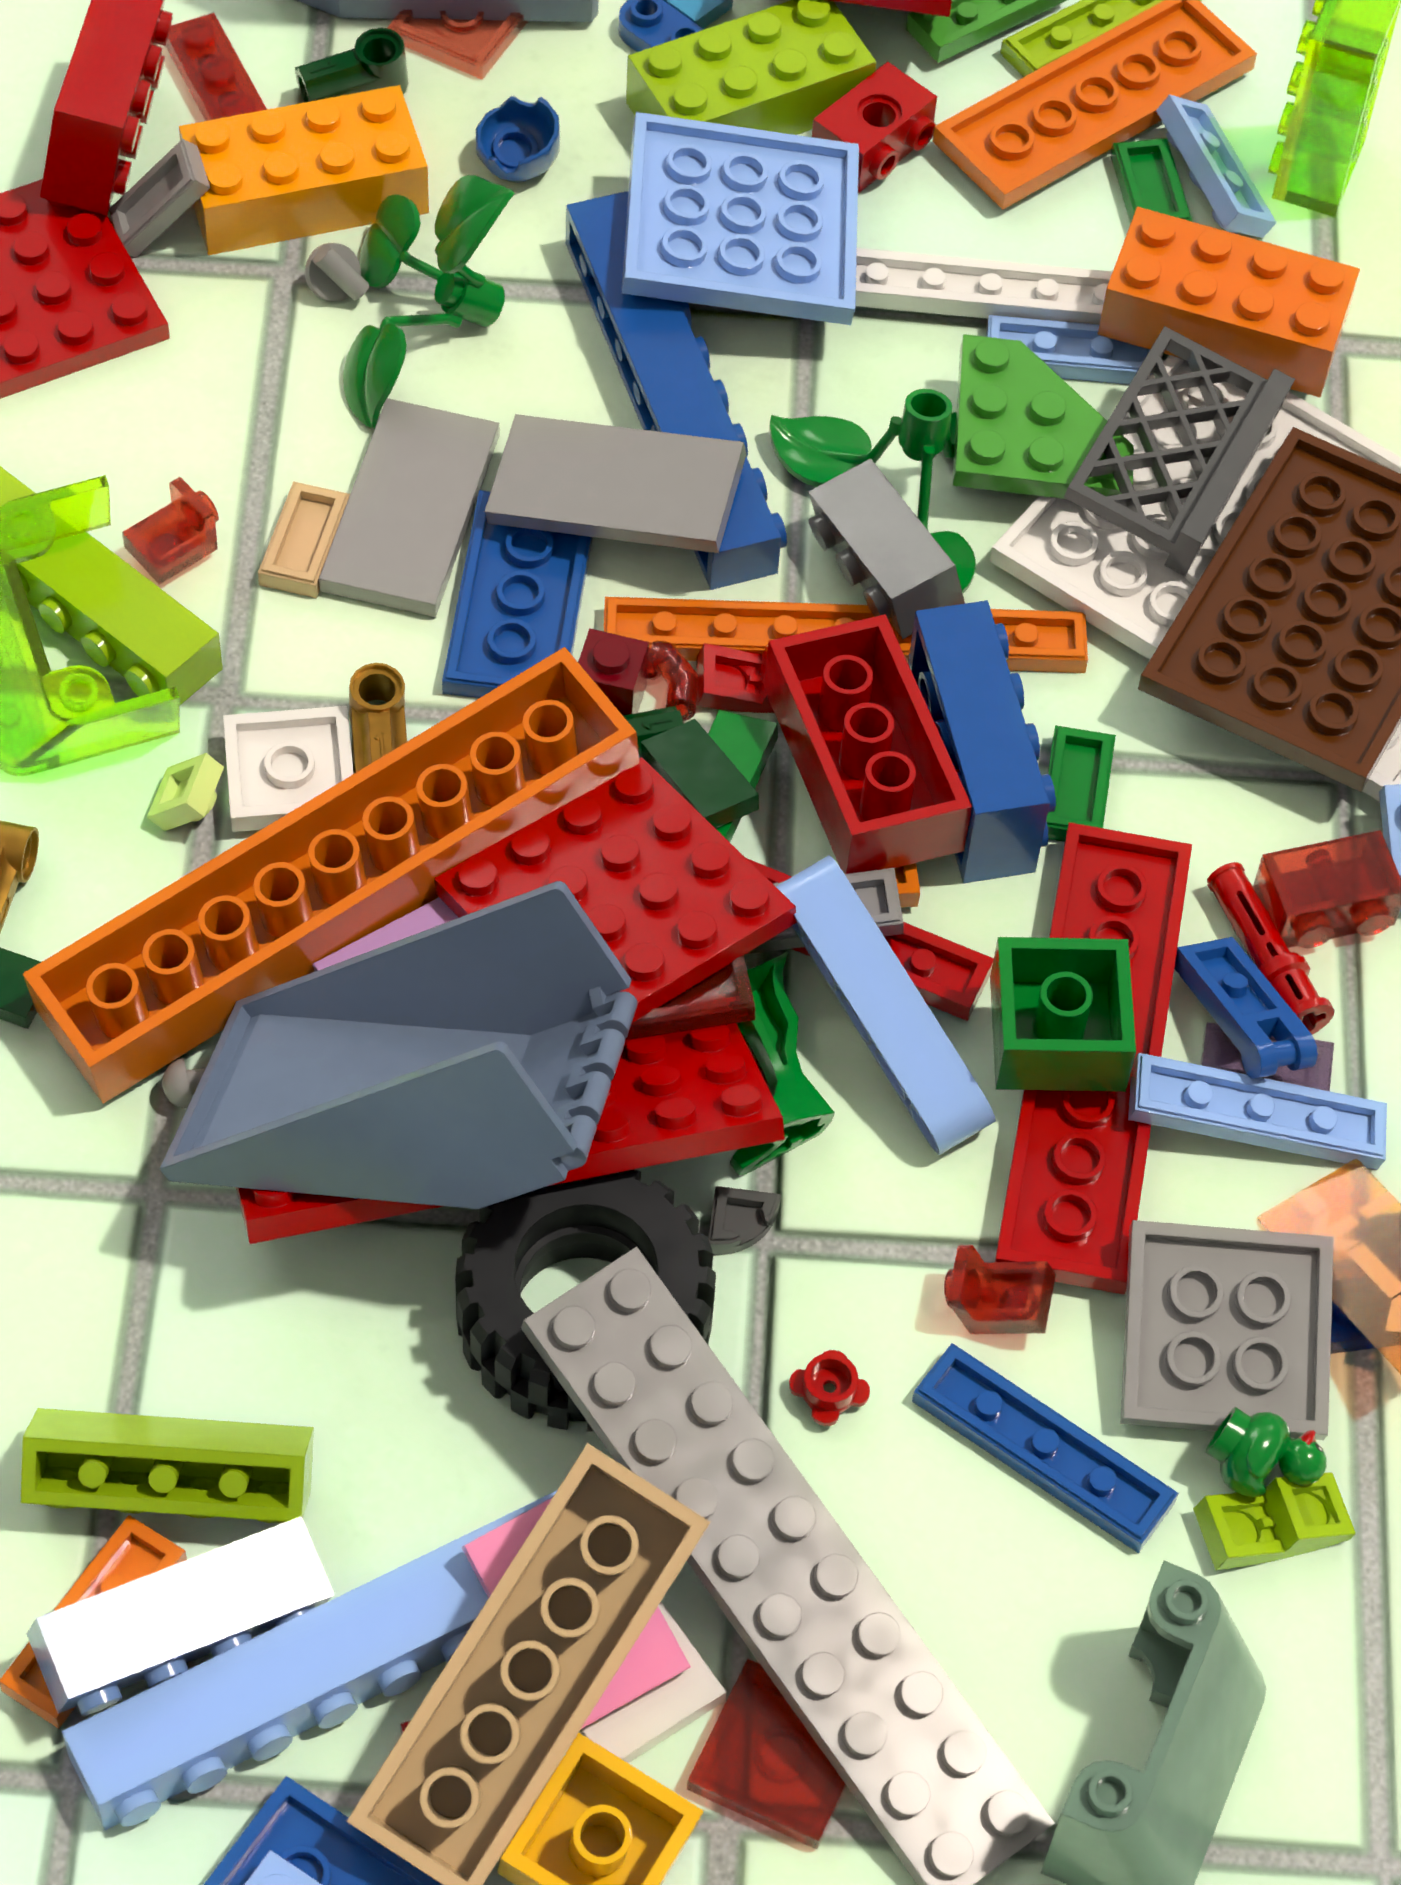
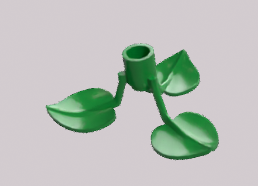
[343,175,515,429]
[769,389,976,593]

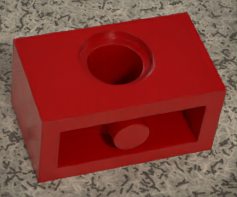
[812,62,937,193]

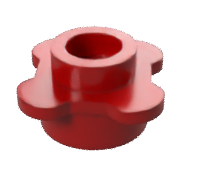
[789,1350,870,1426]

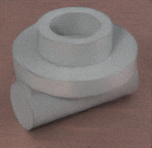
[305,243,369,301]

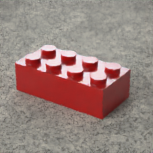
[40,0,173,215]
[763,614,972,874]

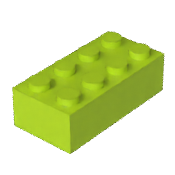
[626,0,876,135]

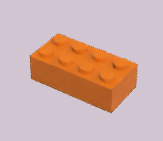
[1098,207,1360,398]

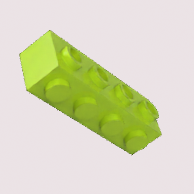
[21,1408,314,1523]

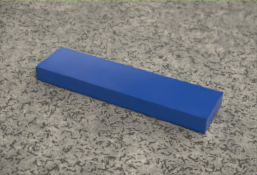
[912,1343,1179,1554]

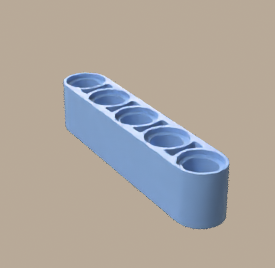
[776,855,996,1155]

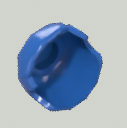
[475,96,560,182]

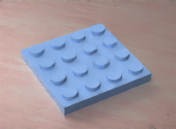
[622,112,859,325]

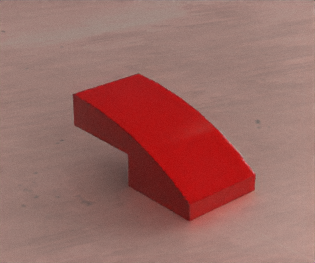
[696,643,774,713]

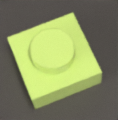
[147,753,224,831]

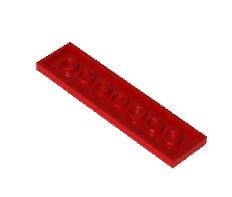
[993,822,1192,1295]

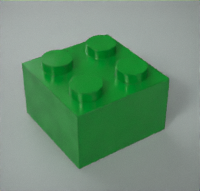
[990,937,1136,1092]

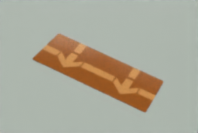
[1257,1159,1401,1374]

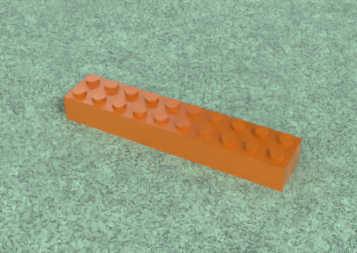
[22,647,640,1104]

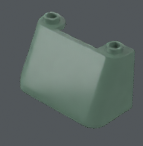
[1041,1560,1266,1885]

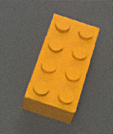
[179,85,429,255]

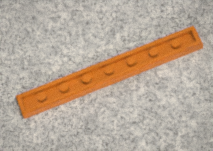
[604,597,1088,673]

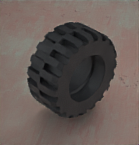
[455,1169,716,1431]

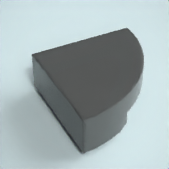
[709,1186,781,1255]

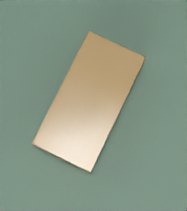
[258,481,350,599]

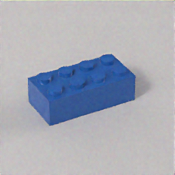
[908,600,1056,884]

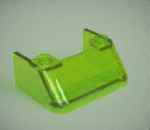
[0,475,180,776]

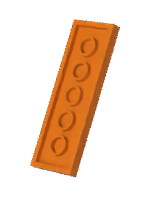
[932,0,1257,210]

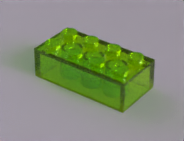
[1268,0,1401,217]

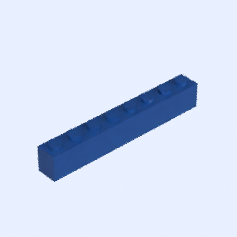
[565,191,787,590]

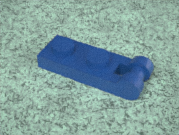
[1174,937,1318,1079]

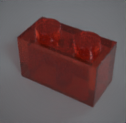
[1253,830,1401,948]

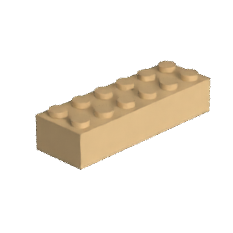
[346,1443,711,1885]

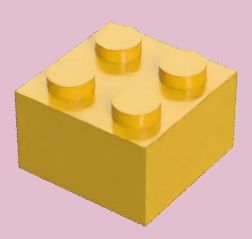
[497,1733,704,1885]

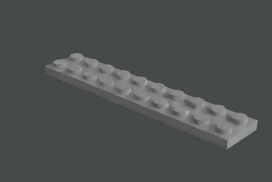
[521,1247,1055,1885]

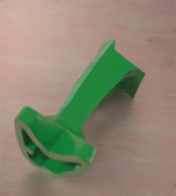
[710,951,835,1176]

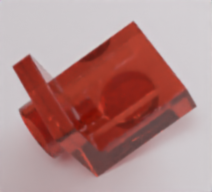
[122,477,219,585]
[944,1245,1056,1334]

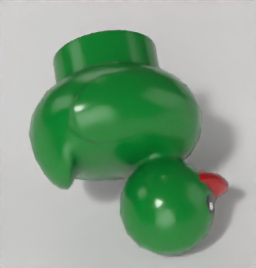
[1205,1407,1327,1497]

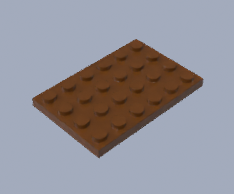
[1138,427,1401,792]

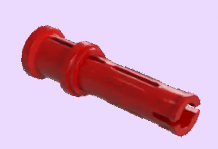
[1207,862,1335,1035]

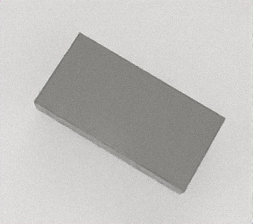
[109,139,210,258]

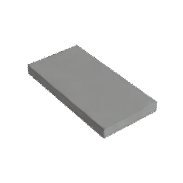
[319,398,500,617]
[485,414,747,553]

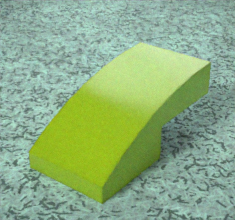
[1193,1472,1356,1570]

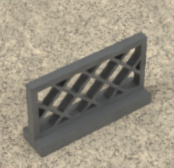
[1064,326,1295,576]

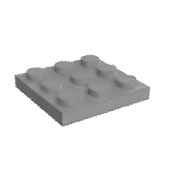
[1120,1220,1334,1440]

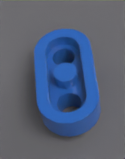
[619,0,704,52]

